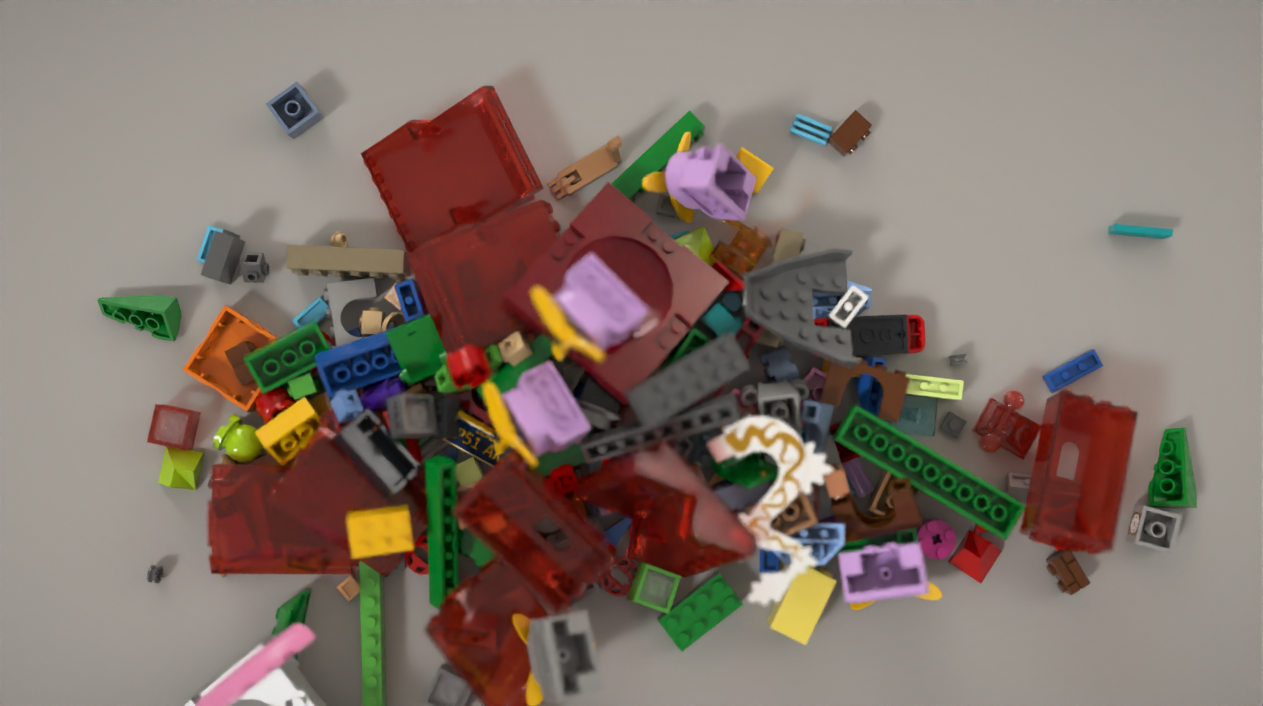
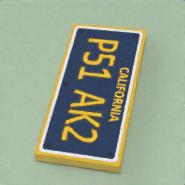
[442,410,523,472]

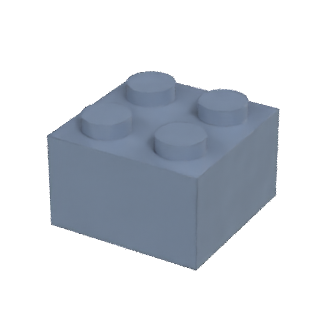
[266,81,324,139]

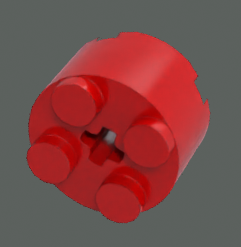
[446,344,492,389]

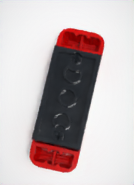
[813,314,926,357]

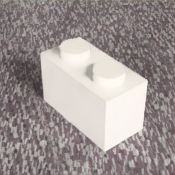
[828,285,869,329]

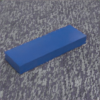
[1042,349,1103,393]

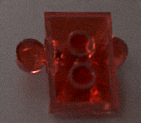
[972,391,1042,460]

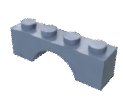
[801,400,834,482]

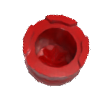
[255,386,297,425]

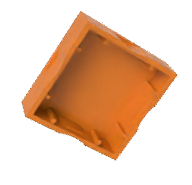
[183,305,279,412]

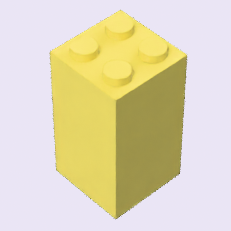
[766,565,837,645]

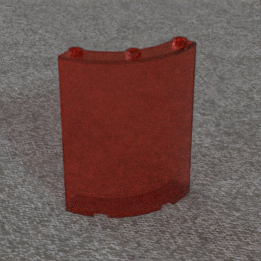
[267,408,427,577]
[208,464,361,574]
[425,553,549,706]

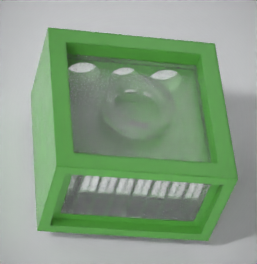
[627,562,681,614]

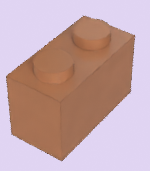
[822,463,849,499]

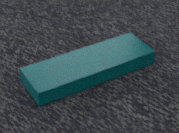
[1108,224,1173,239]

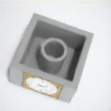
[1126,504,1182,554]

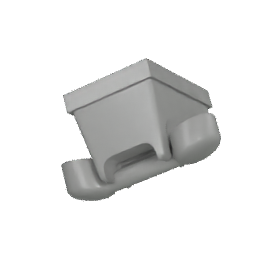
[740,378,810,441]

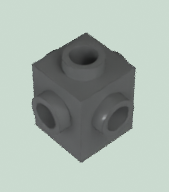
[239,252,269,283]

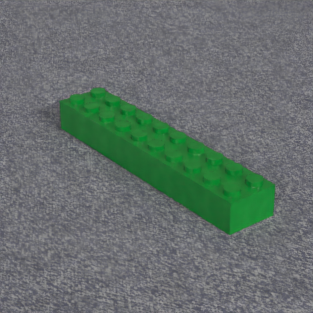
[832,405,1026,540]

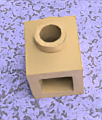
[359,307,386,335]
[498,331,533,366]

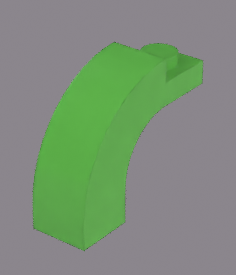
[434,345,503,393]

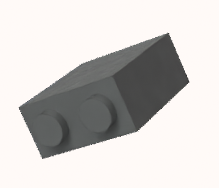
[201,229,245,285]

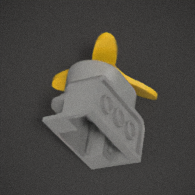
[512,610,602,706]

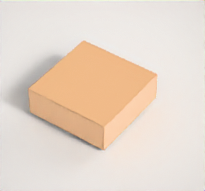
[336,574,360,602]

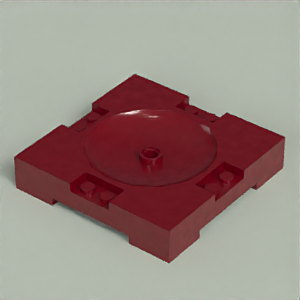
[504,182,729,406]

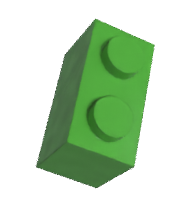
[287,373,325,400]

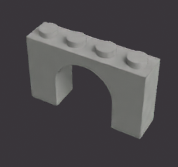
[323,278,377,349]

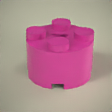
[916,518,956,559]

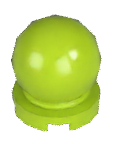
[212,414,263,462]

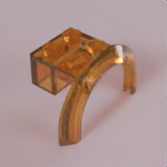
[709,219,772,278]

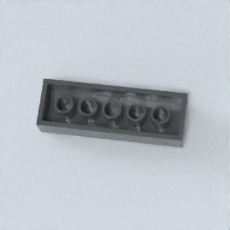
[625,332,750,427]

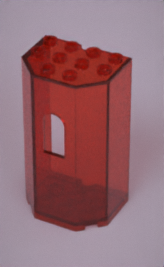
[1020,389,1138,555]
[451,448,617,615]

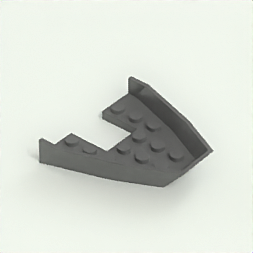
[744,248,860,369]

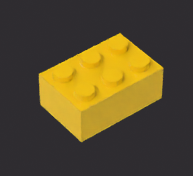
[255,397,330,466]
[347,504,413,559]

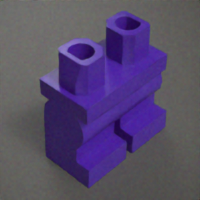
[359,374,407,415]

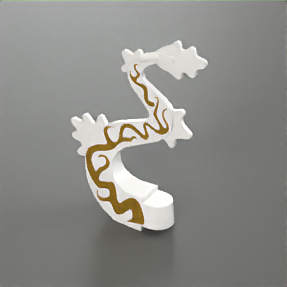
[706,416,832,606]

